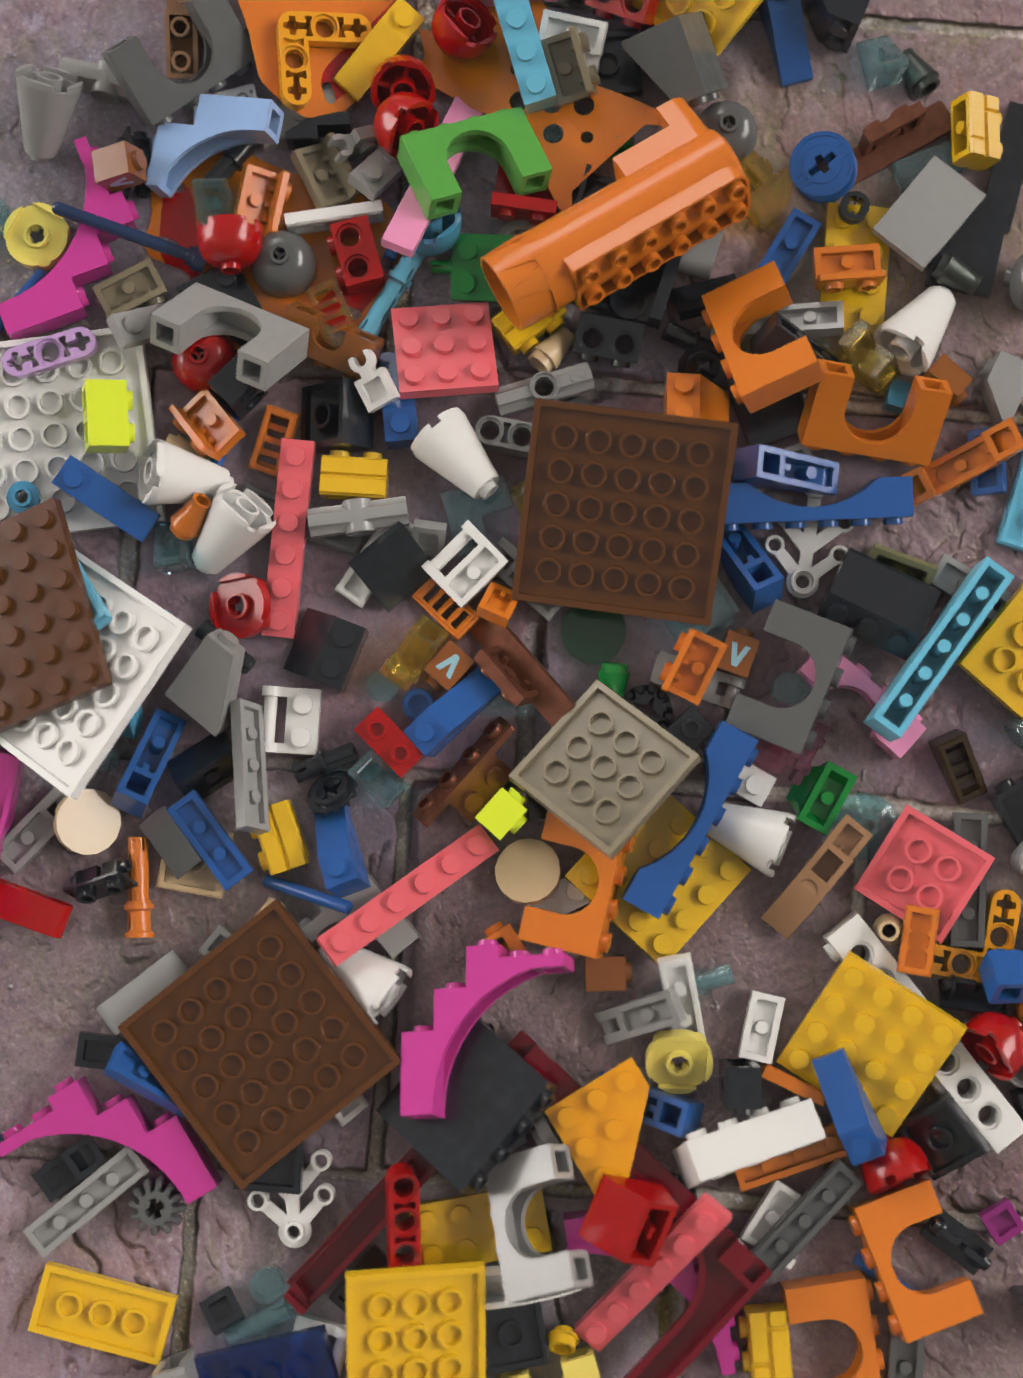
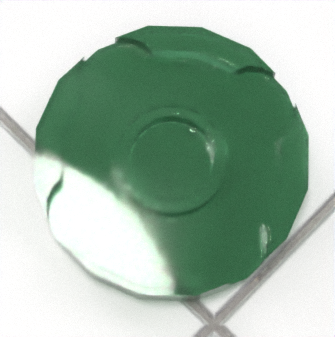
[561,607,626,665]

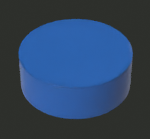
[402,688,435,721]

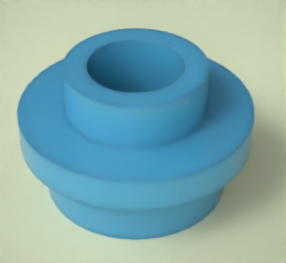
[6,481,41,513]

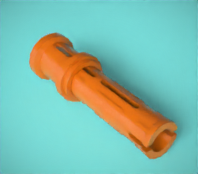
[124,837,155,938]

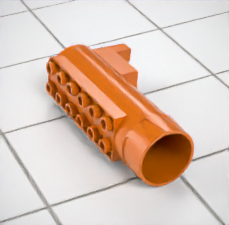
[480,97,751,331]

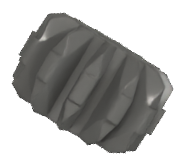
[128,1175,188,1236]

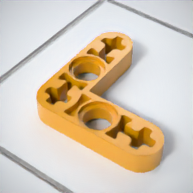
[276,11,372,111]
[932,889,1021,983]

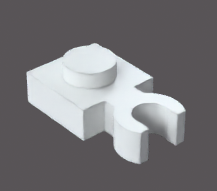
[348,349,401,413]

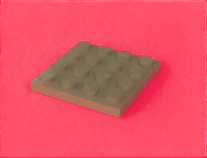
[508,679,701,860]

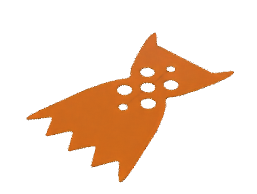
[419,0,661,212]

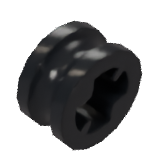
[838,191,870,225]

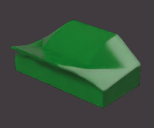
[786,761,858,835]

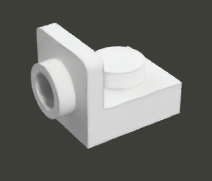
[736,765,777,808]

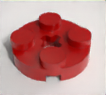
[208,573,271,639]

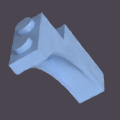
[145,94,285,198]

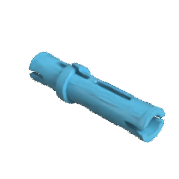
[358,253,425,336]

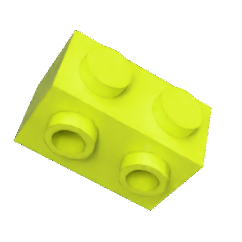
[82,379,135,453]
[475,787,528,840]

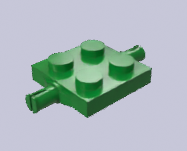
[430,233,515,303]

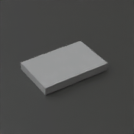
[871,156,986,272]

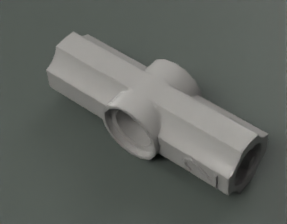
[58,57,130,104]
[493,361,595,417]
[307,496,410,539]

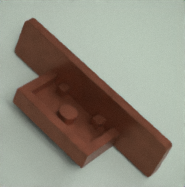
[852,101,951,186]
[470,618,575,726]
[412,716,516,827]

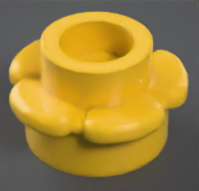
[546,1325,580,1356]

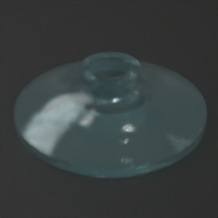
[832,793,897,859]

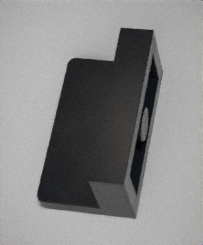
[167,731,234,799]

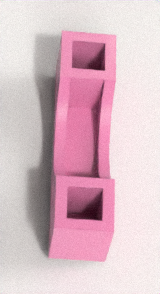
[795,655,927,759]

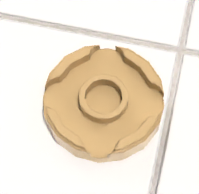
[53,788,121,855]
[495,838,562,905]

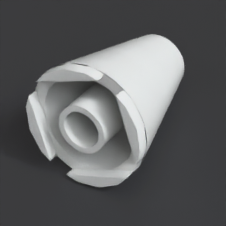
[871,286,956,377]
[411,407,499,500]
[137,438,234,505]
[192,483,276,574]
[706,803,797,878]
[319,947,412,1025]

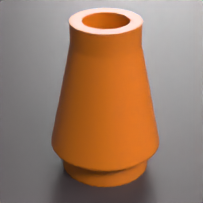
[170,493,212,541]

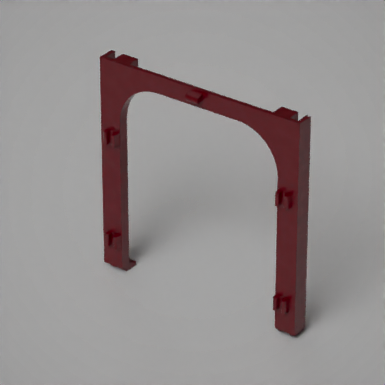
[283,1029,772,1378]

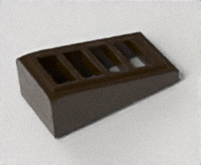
[928,729,988,805]

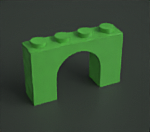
[397,106,553,220]

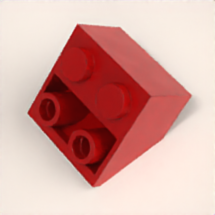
[579,1173,679,1267]

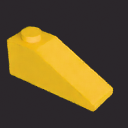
[333,0,425,102]

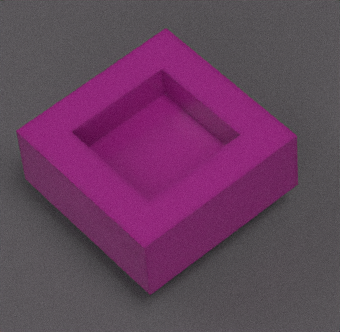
[977,1197,1023,1246]

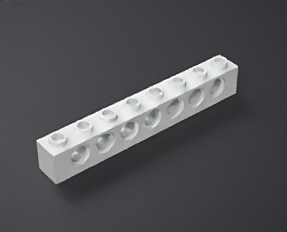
[821,912,1023,1154]

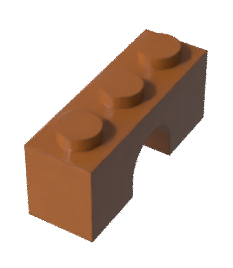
[283,301,386,380]

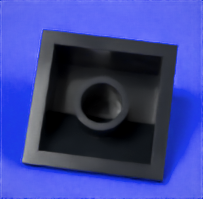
[800,0,870,53]
[301,377,374,453]
[283,608,369,693]

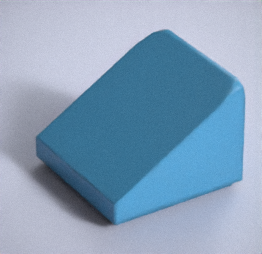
[882,377,912,414]

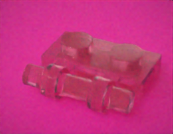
[753,701,829,786]

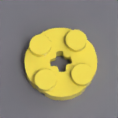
[3,202,72,271]
[645,1029,713,1094]

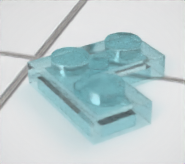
[440,475,513,558]

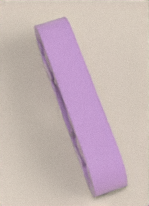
[2,327,99,379]

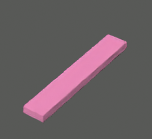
[381,96,485,258]

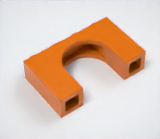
[701,261,825,414]
[797,359,953,467]
[517,811,635,959]
[847,1178,983,1344]
[779,1270,885,1378]

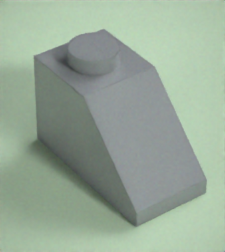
[979,350,1023,426]

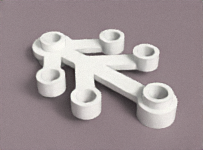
[764,493,854,599]
[247,1149,336,1248]

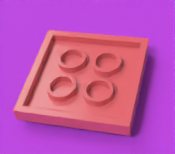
[391,302,499,400]
[854,804,996,944]

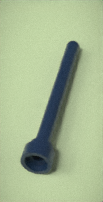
[52,202,206,274]

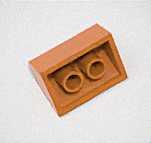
[663,372,729,422]

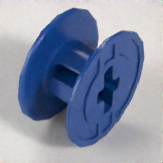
[790,131,858,204]

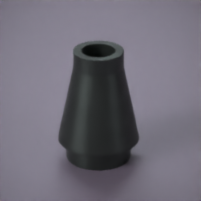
[896,48,940,99]
[930,252,983,295]

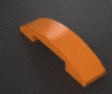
[900,417,1023,507]

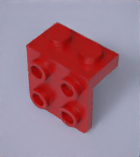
[491,164,558,226]

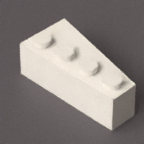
[672,1096,827,1189]

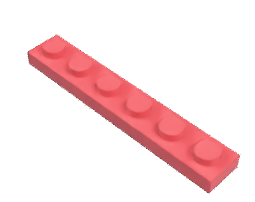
[261,438,316,639]
[316,824,499,967]
[573,1192,732,1352]

